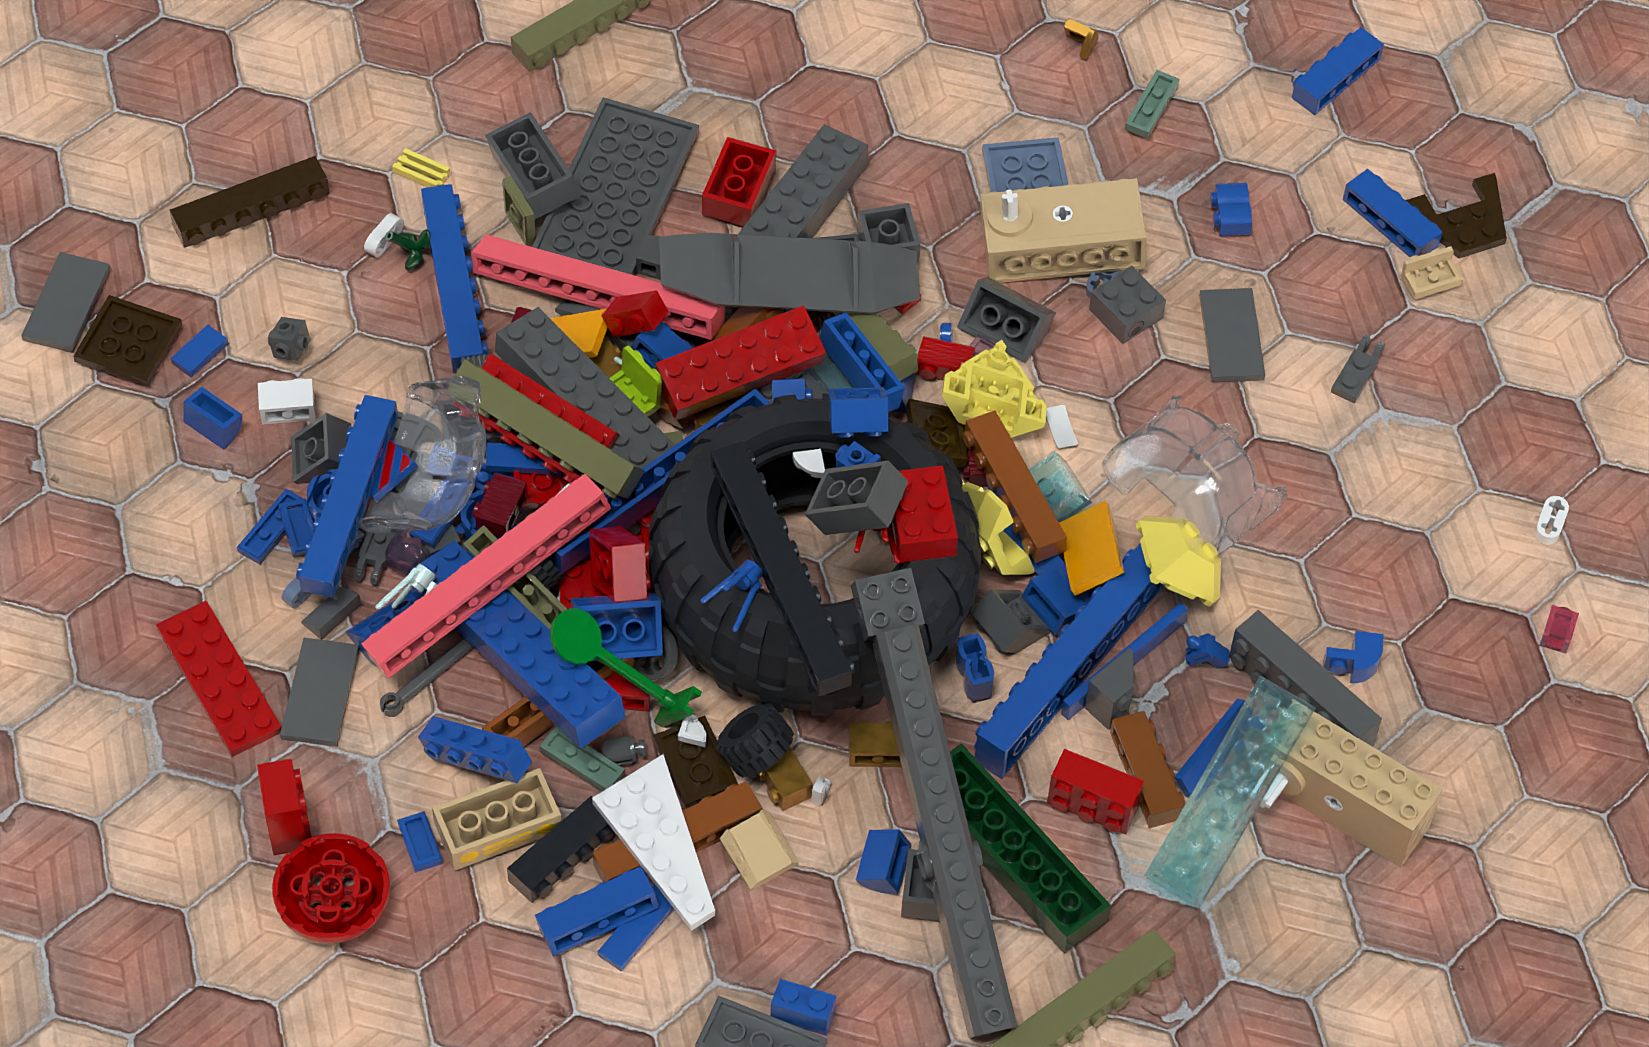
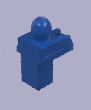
[1186,633,1230,668]

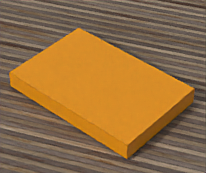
[550,308,608,358]

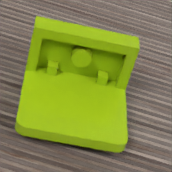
[609,345,662,417]

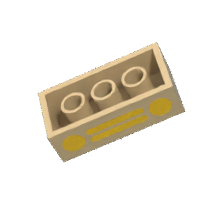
[432,768,561,871]

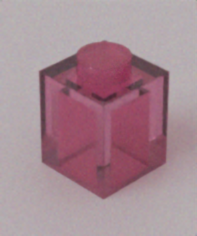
[1539,605,1579,654]

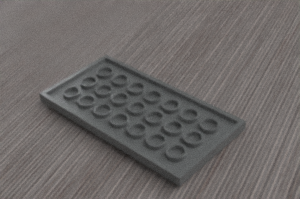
[532,97,699,275]

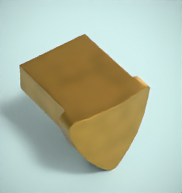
[1064,18,1099,59]

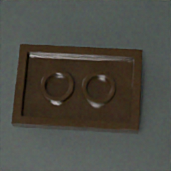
[905,399,968,467]
[653,716,739,808]

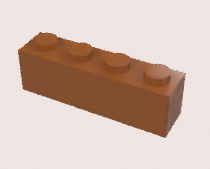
[1110,711,1186,829]

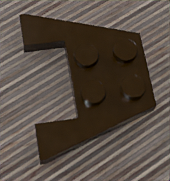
[1406,173,1507,259]

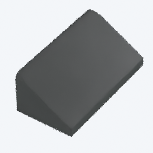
[301,586,361,639]

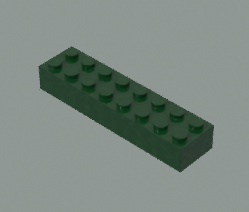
[950,743,1111,953]

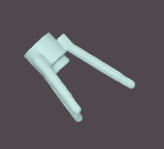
[375,564,437,610]

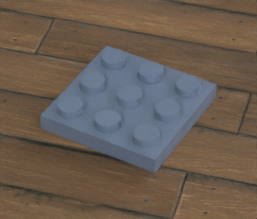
[982,137,1068,192]

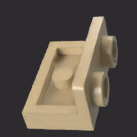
[1401,246,1463,300]

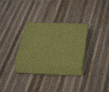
[502,176,536,247]

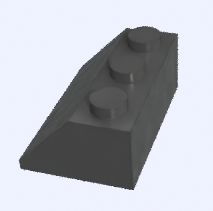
[957,277,1056,362]

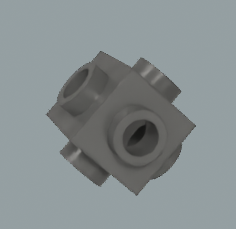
[268,317,311,361]

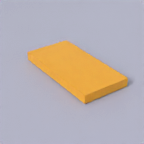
[1059,500,1125,596]

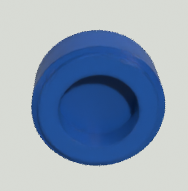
[940,323,953,342]

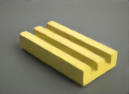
[392,148,450,187]

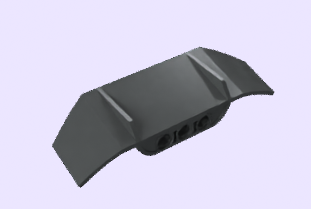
[659,233,920,314]

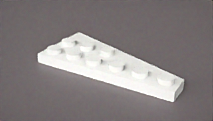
[592,755,715,931]

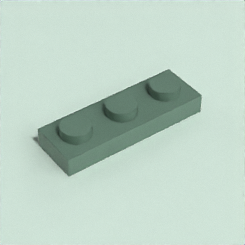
[1125,70,1180,139]
[539,726,625,792]

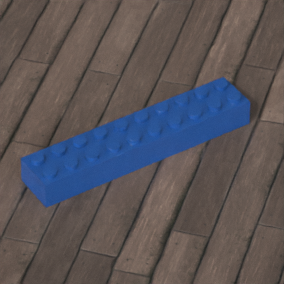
[410,541,626,749]
[974,543,1163,779]

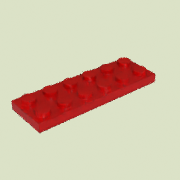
[156,601,282,757]

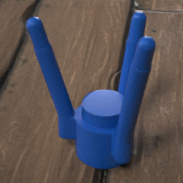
[700,560,763,632]

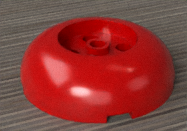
[272,833,390,944]

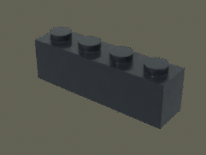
[507,796,615,903]

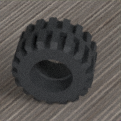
[716,703,794,778]

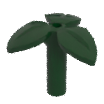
[385,229,430,270]

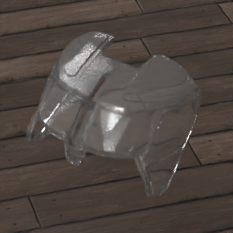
[357,376,486,534]
[1102,395,1288,556]

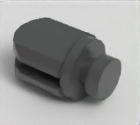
[602,736,647,765]

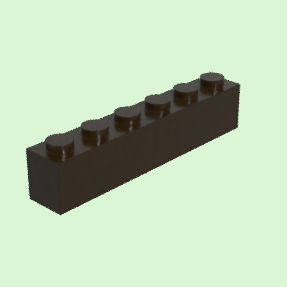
[169,156,330,248]

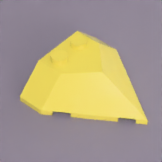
[942,340,1047,438]
[962,482,1035,575]
[1135,516,1221,607]

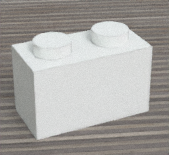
[258,378,316,425]

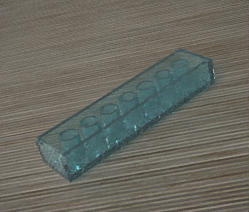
[1144,676,1316,908]

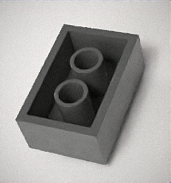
[805,461,908,535]

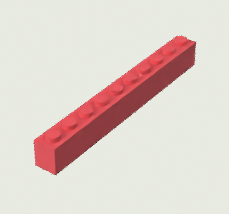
[472,234,725,340]
[361,474,611,679]

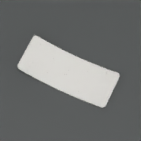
[1046,405,1078,448]

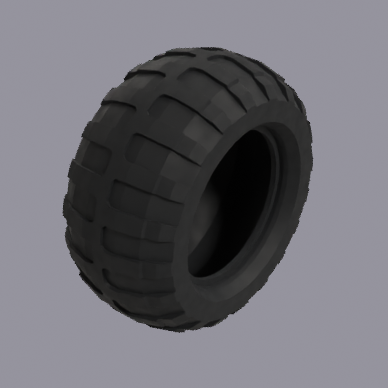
[649,393,981,716]

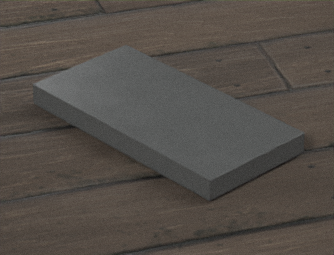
[21,252,111,353]
[1199,288,1265,382]
[280,637,359,747]
[695,996,827,1047]

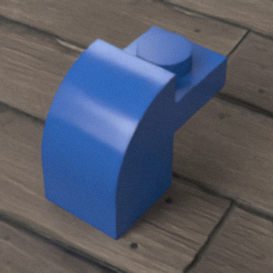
[1323,631,1384,683]

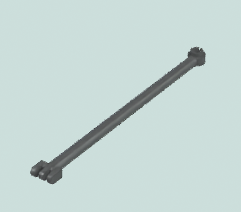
[380,529,630,717]

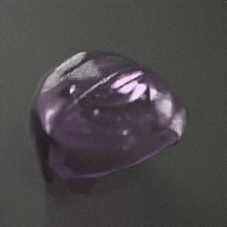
[385,530,427,576]

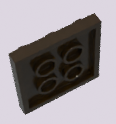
[73,295,182,386]

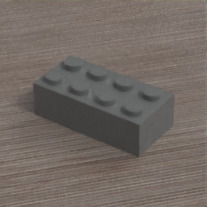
[485,112,580,219]

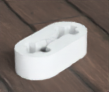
[364,213,404,258]
[1535,496,1569,545]

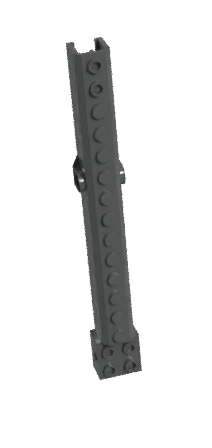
[851,568,1017,1038]

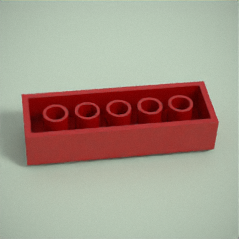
[654,305,826,421]

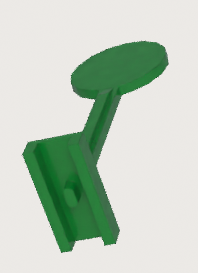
[550,609,702,727]

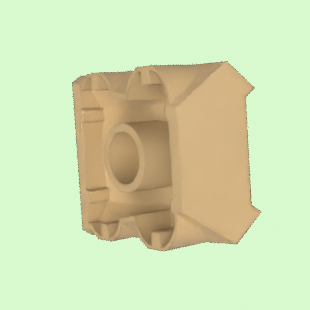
[720,810,799,891]

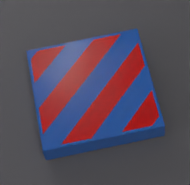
[370,438,418,503]

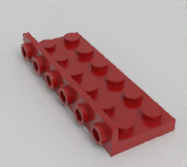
[453,354,620,483]

